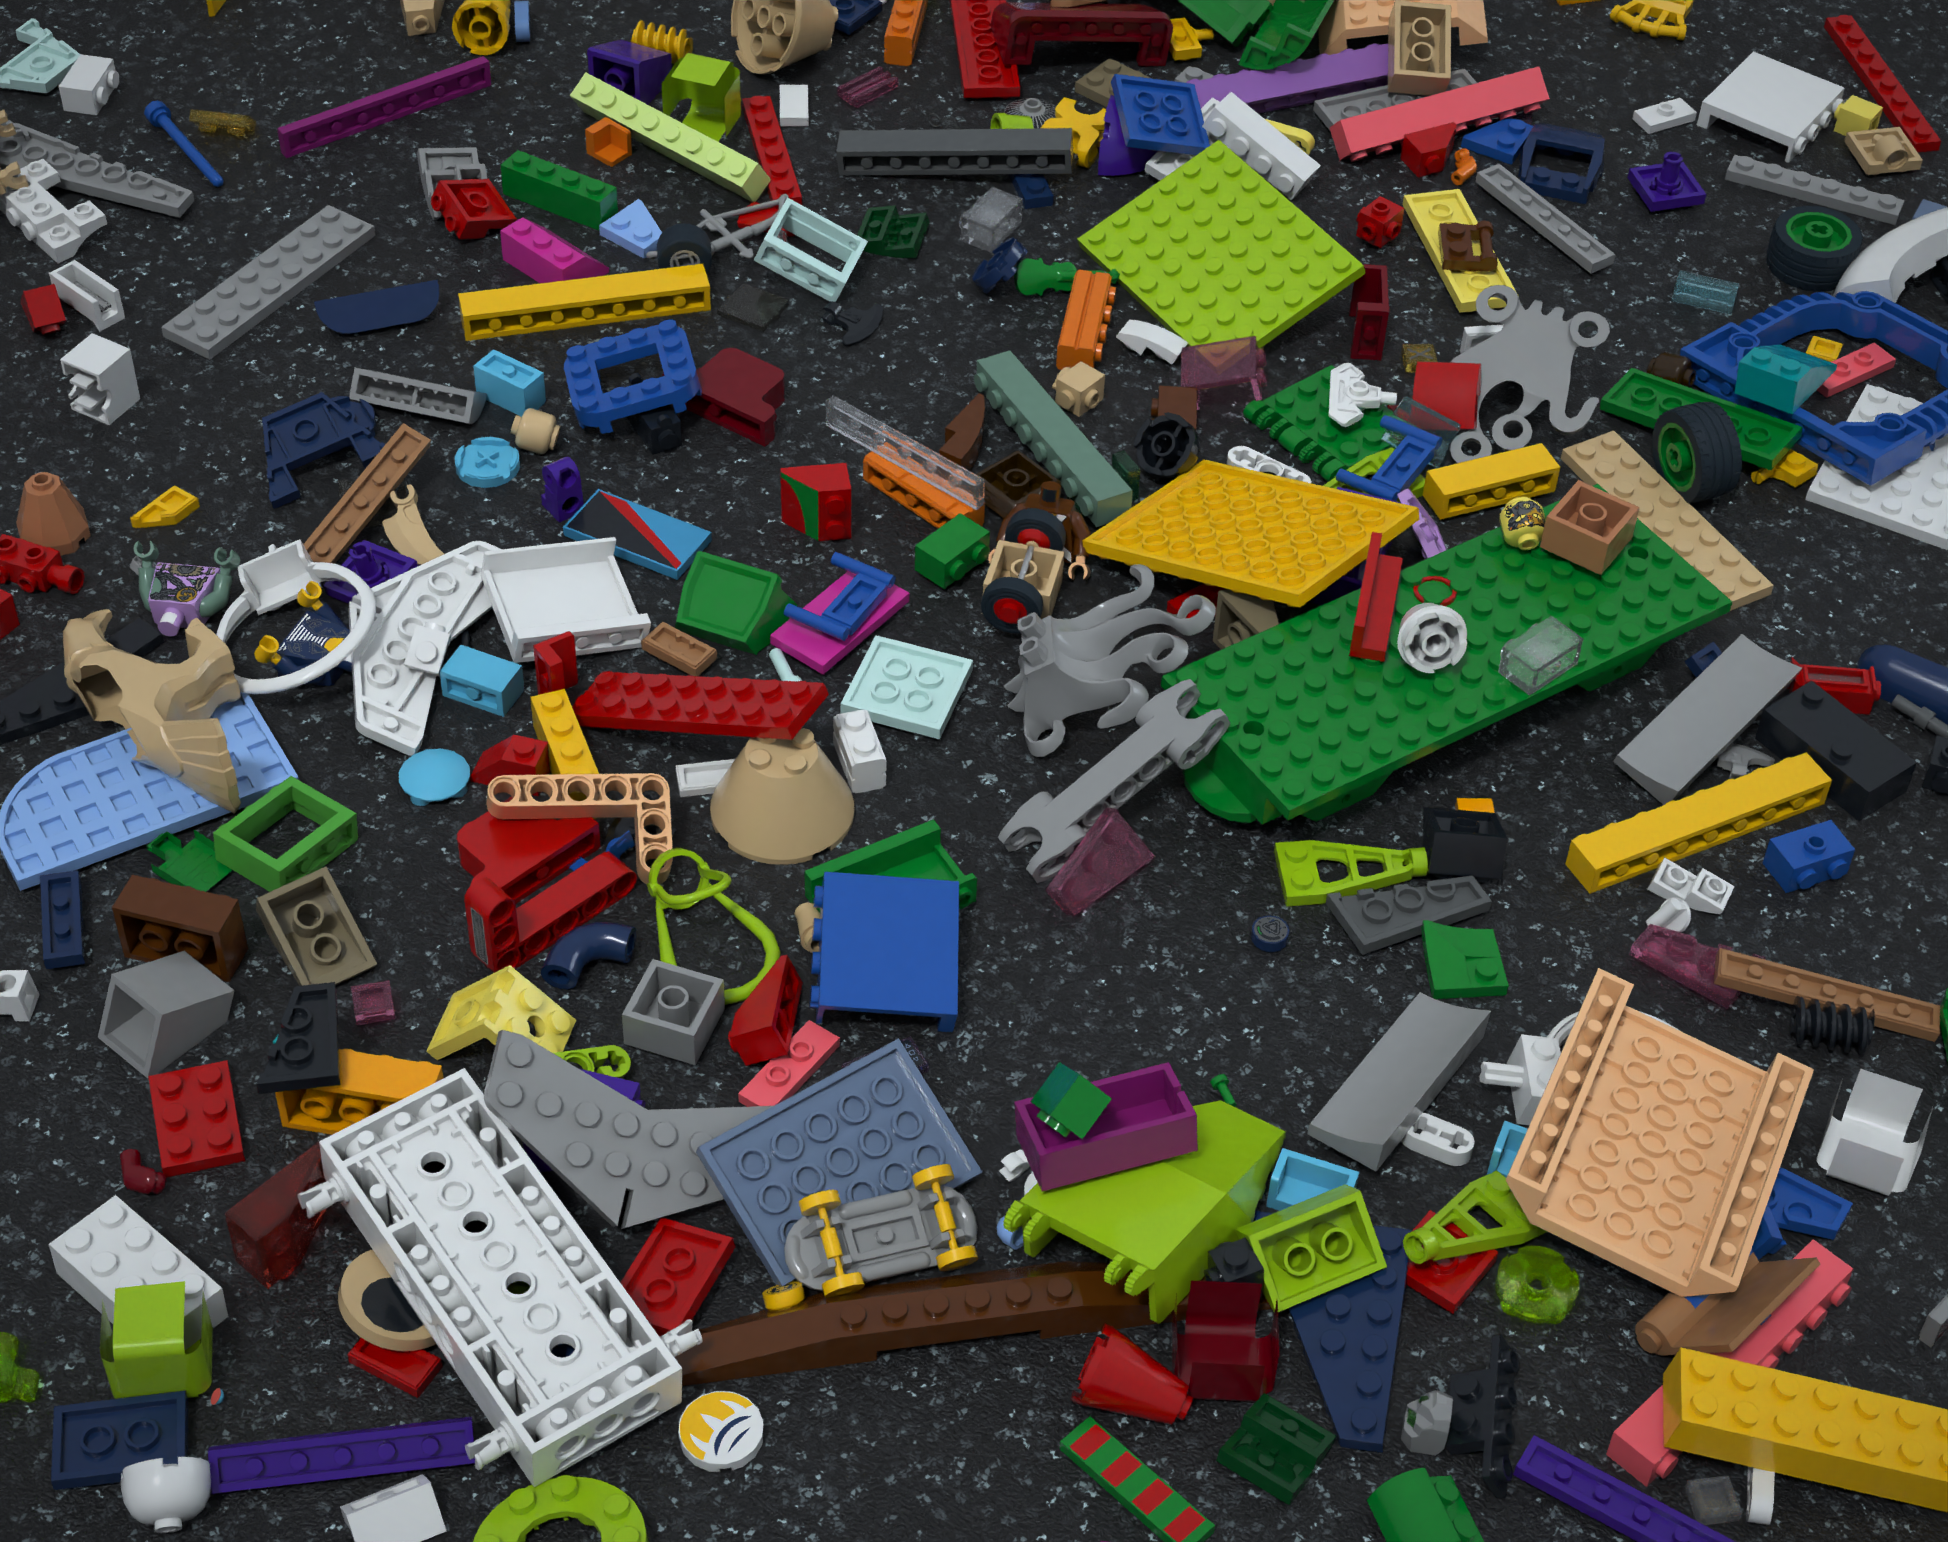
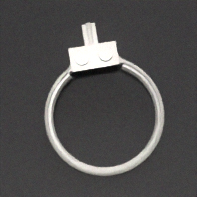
[216,539,376,694]
[1479,1011,1680,1125]

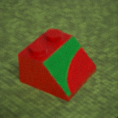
[780,463,851,541]

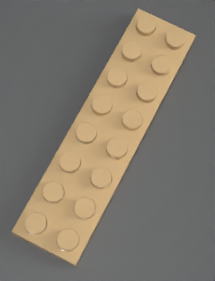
[1561,431,1774,611]

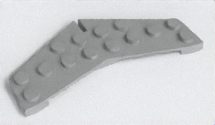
[484,1030,773,1229]

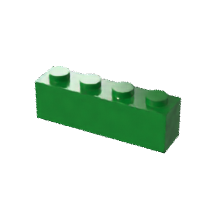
[501,150,618,231]

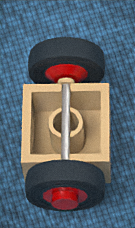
[981,508,1066,633]

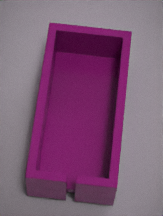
[1014,1062,1198,1191]

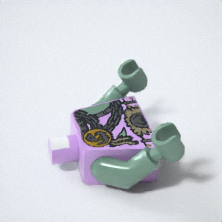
[134,541,240,637]

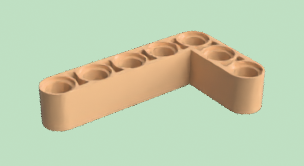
[486,773,673,884]

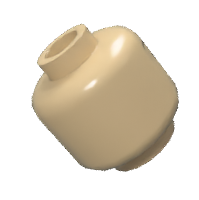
[510,408,561,455]

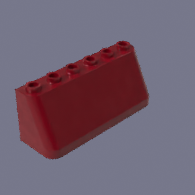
[990,2,1173,66]

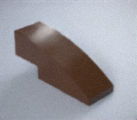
[939,393,985,484]

